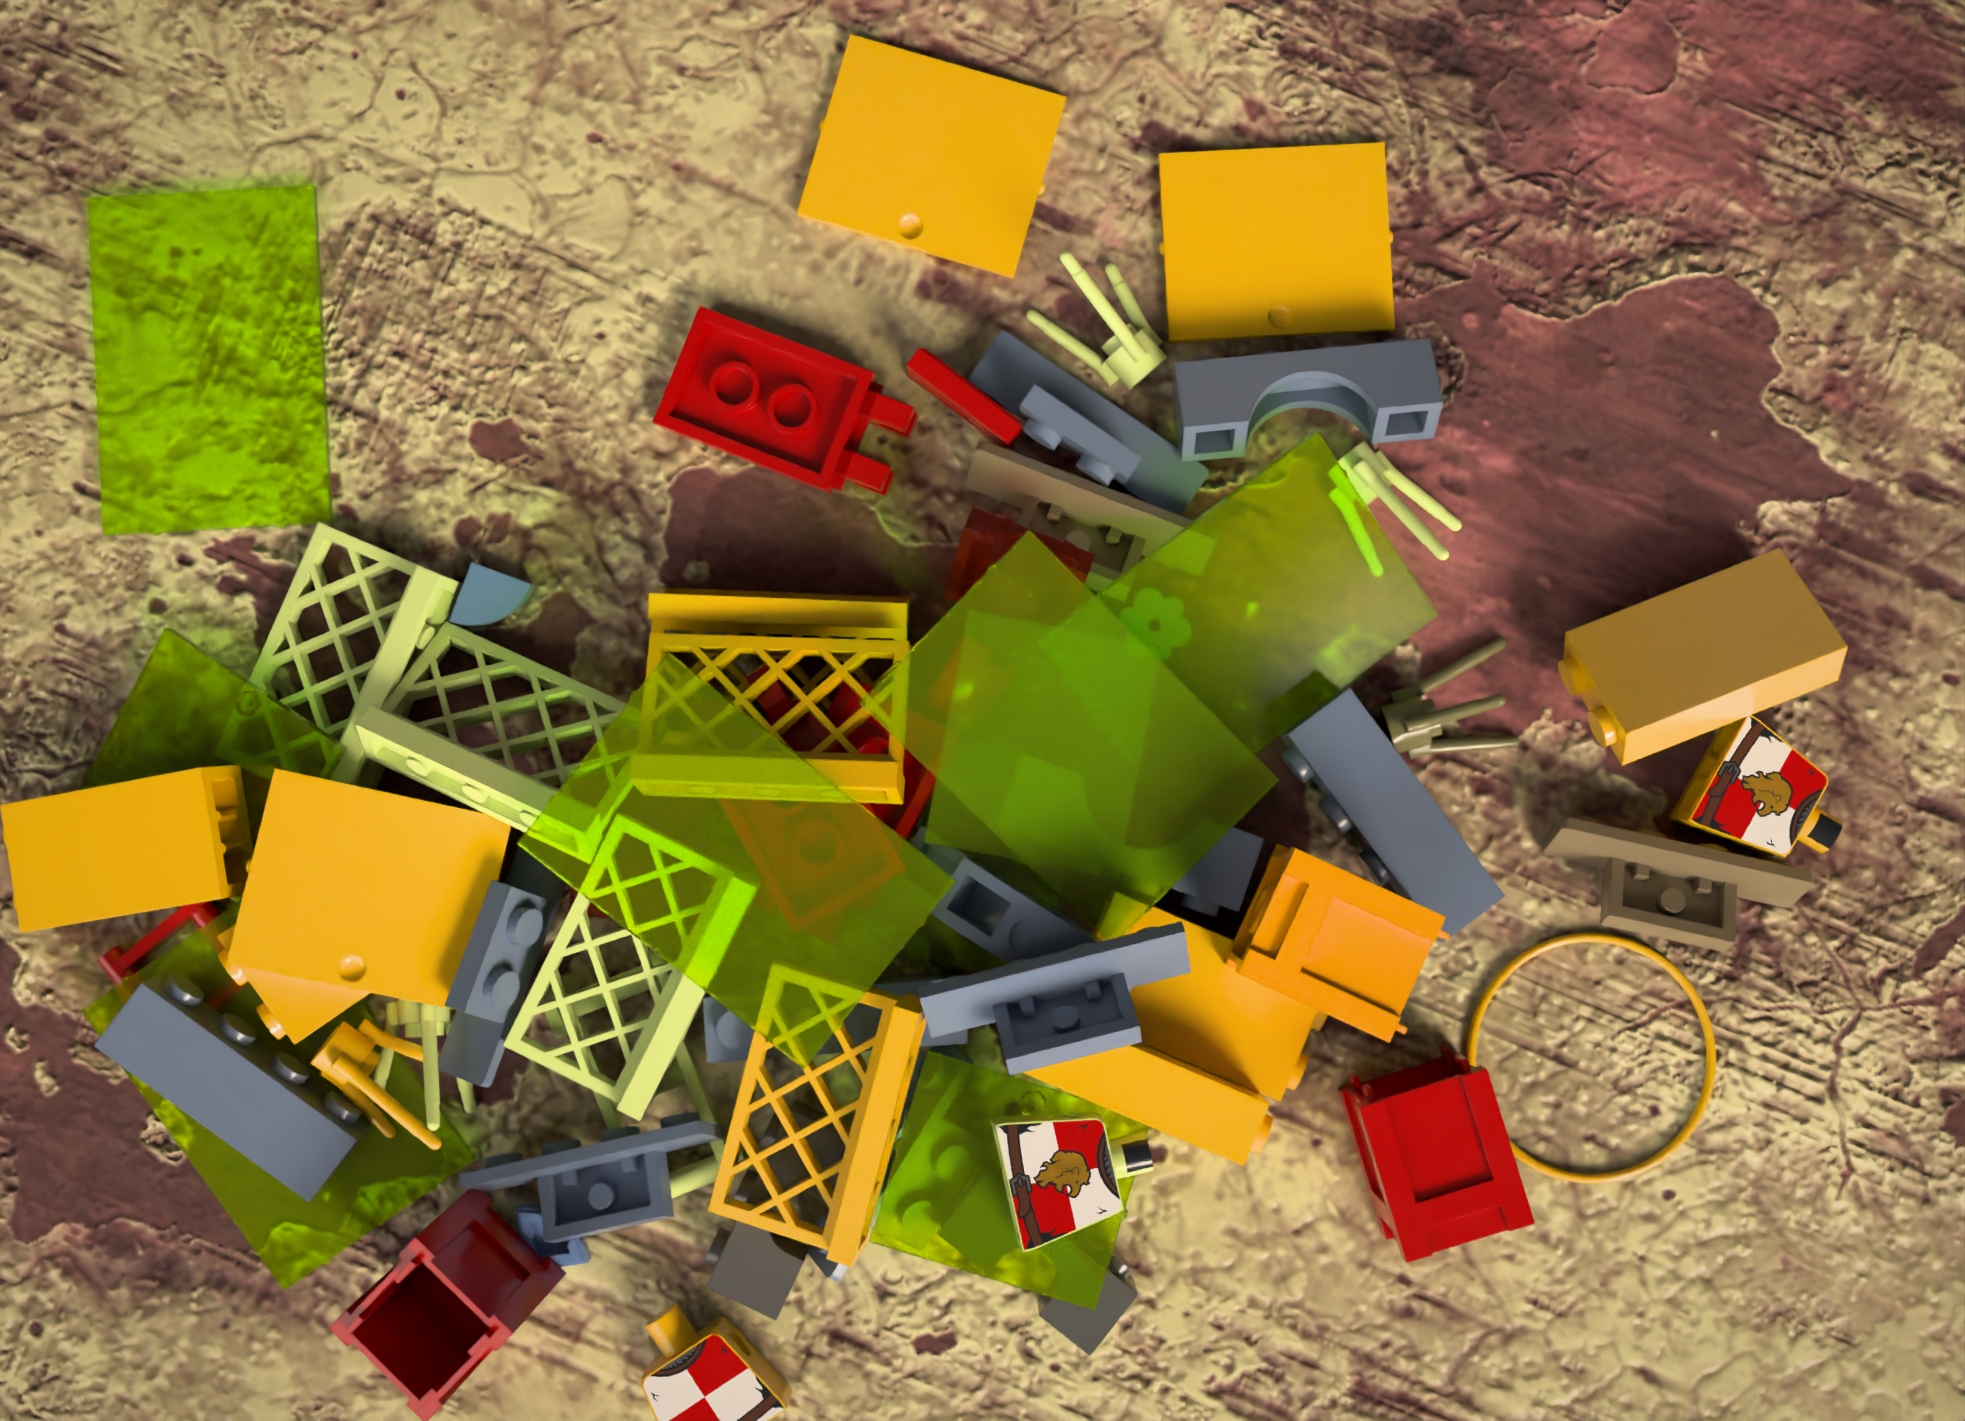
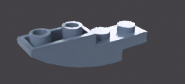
[889,825,1133,993]

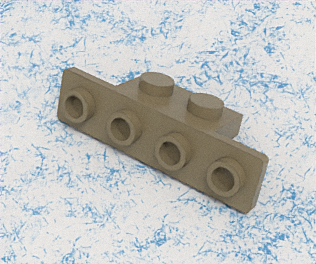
[965,441,1218,601]
[1543,816,1814,952]

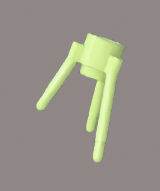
[1026,250,1167,390]
[1325,441,1462,576]
[370,998,477,1131]

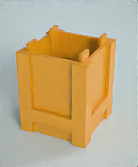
[1223,844,1450,1043]

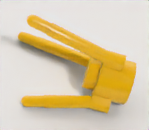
[310,1019,442,1150]

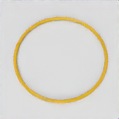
[1466,932,1716,1183]

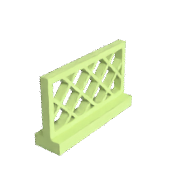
[217,522,463,790]
[355,621,669,863]
[503,811,763,1121]

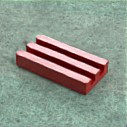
[906,348,1022,449]

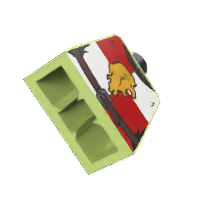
[990,1112,1153,1252]

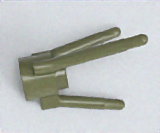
[1379,637,1520,759]

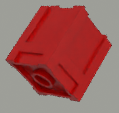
[1337,1045,1535,1263]
[329,1189,566,1421]

